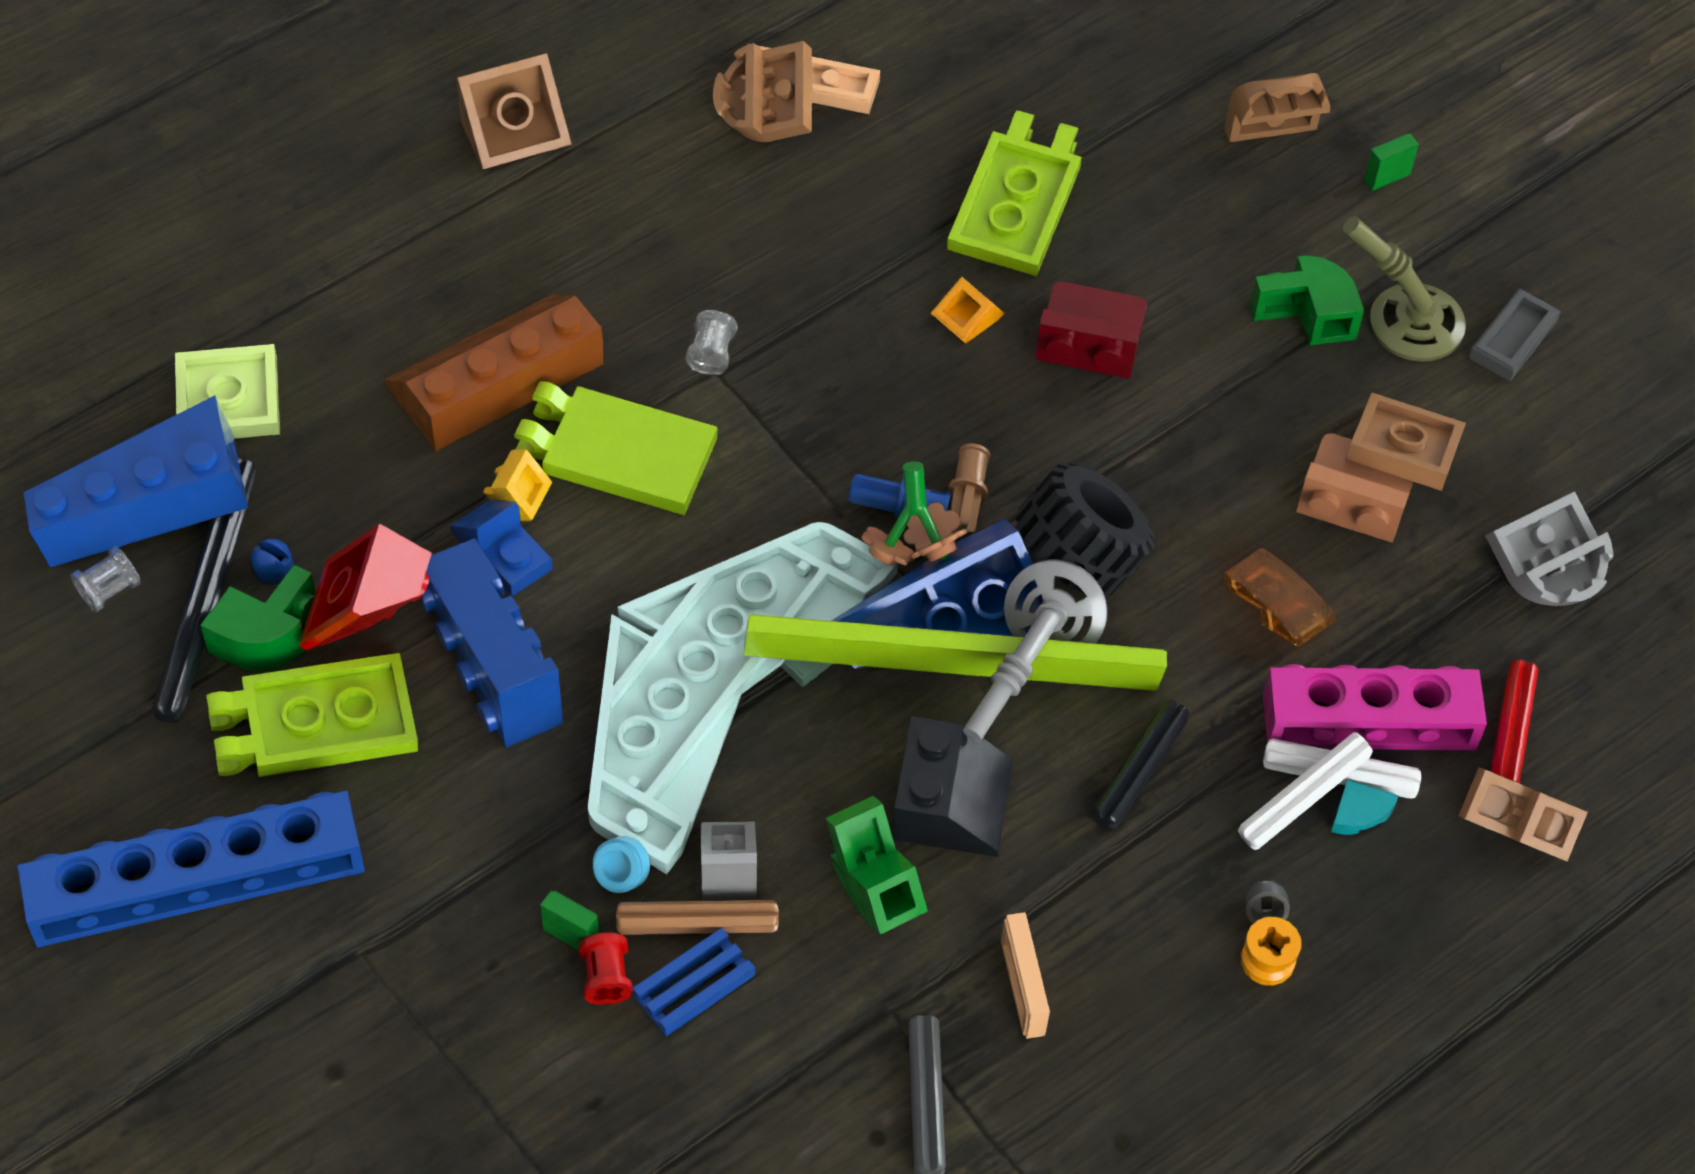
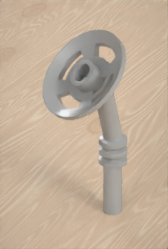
[963,559,1107,742]

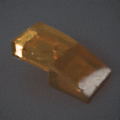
[1224,548,1336,647]

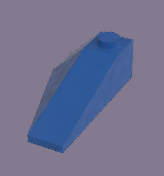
[831,519,1043,668]

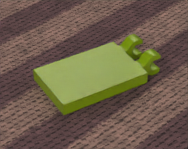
[947,110,1082,276]
[514,381,718,515]
[206,653,418,777]

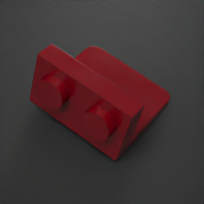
[1035,281,1147,379]

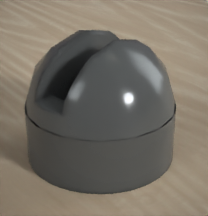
[1245,880,1290,924]

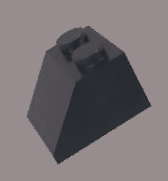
[892,716,1013,857]

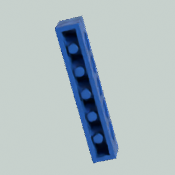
[18,791,365,948]

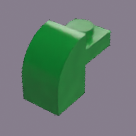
[1249,256,1364,346]
[200,565,316,671]
[825,796,928,935]

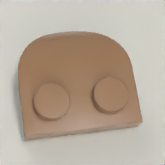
[713,41,812,142]
[1224,73,1330,142]

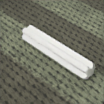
[1238,733,1373,850]
[1263,738,1421,799]

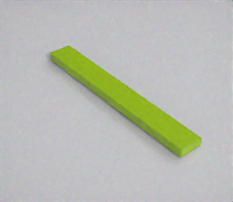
[743,614,1167,691]

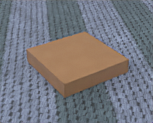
[1346,393,1466,491]

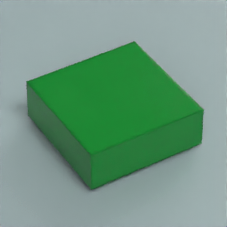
[1364,133,1419,191]
[540,890,599,950]

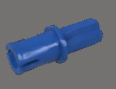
[848,474,951,518]

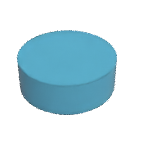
[592,836,650,893]

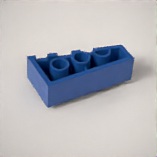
[23,395,248,568]
[419,538,563,748]

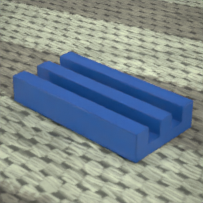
[633,928,755,1037]

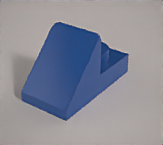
[450,499,553,596]

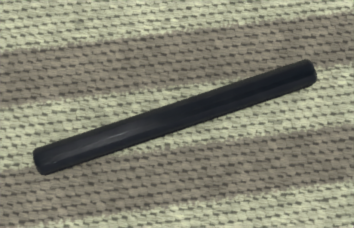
[152,458,257,723]

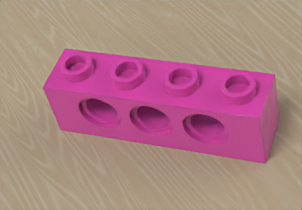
[1263,664,1487,750]

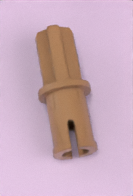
[948,443,990,539]

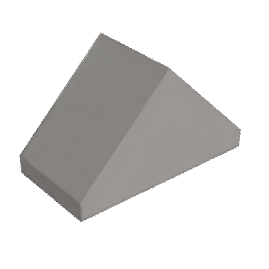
[701,821,757,901]

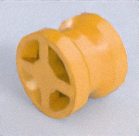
[1241,917,1301,986]

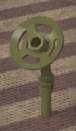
[1343,216,1466,362]

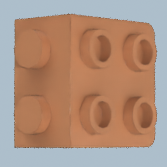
[1296,433,1413,543]

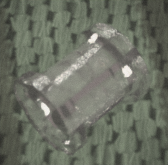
[685,310,738,375]
[70,546,141,613]

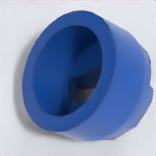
[251,538,294,584]

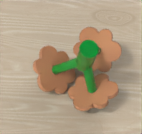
[861,461,967,566]

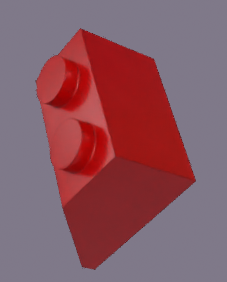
[299,524,432,651]

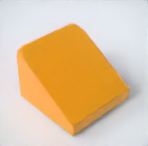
[931,277,1004,343]

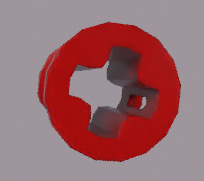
[578,933,633,1005]

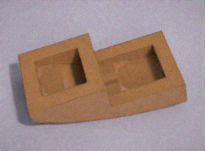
[1458,767,1588,861]

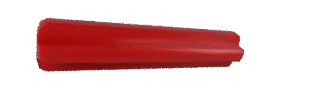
[1491,659,1539,784]

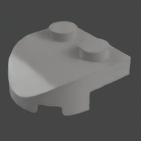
[1485,491,1613,606]

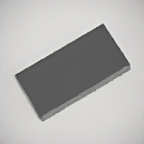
[1469,288,1561,381]

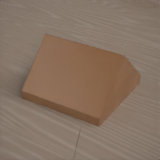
[456,53,572,169]

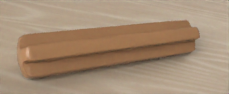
[616,900,779,935]

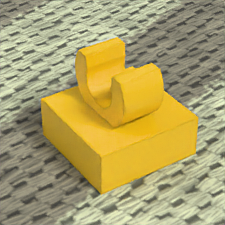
[483,449,552,521]

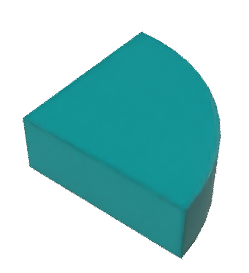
[1331,779,1399,835]

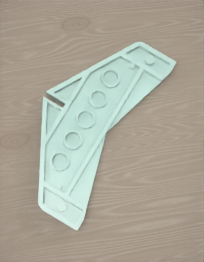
[588,522,898,874]

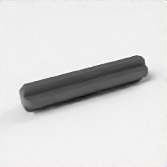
[908,1015,946,1174]

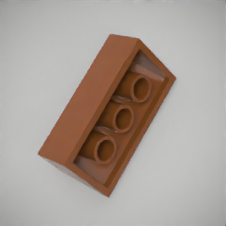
[385,294,604,451]

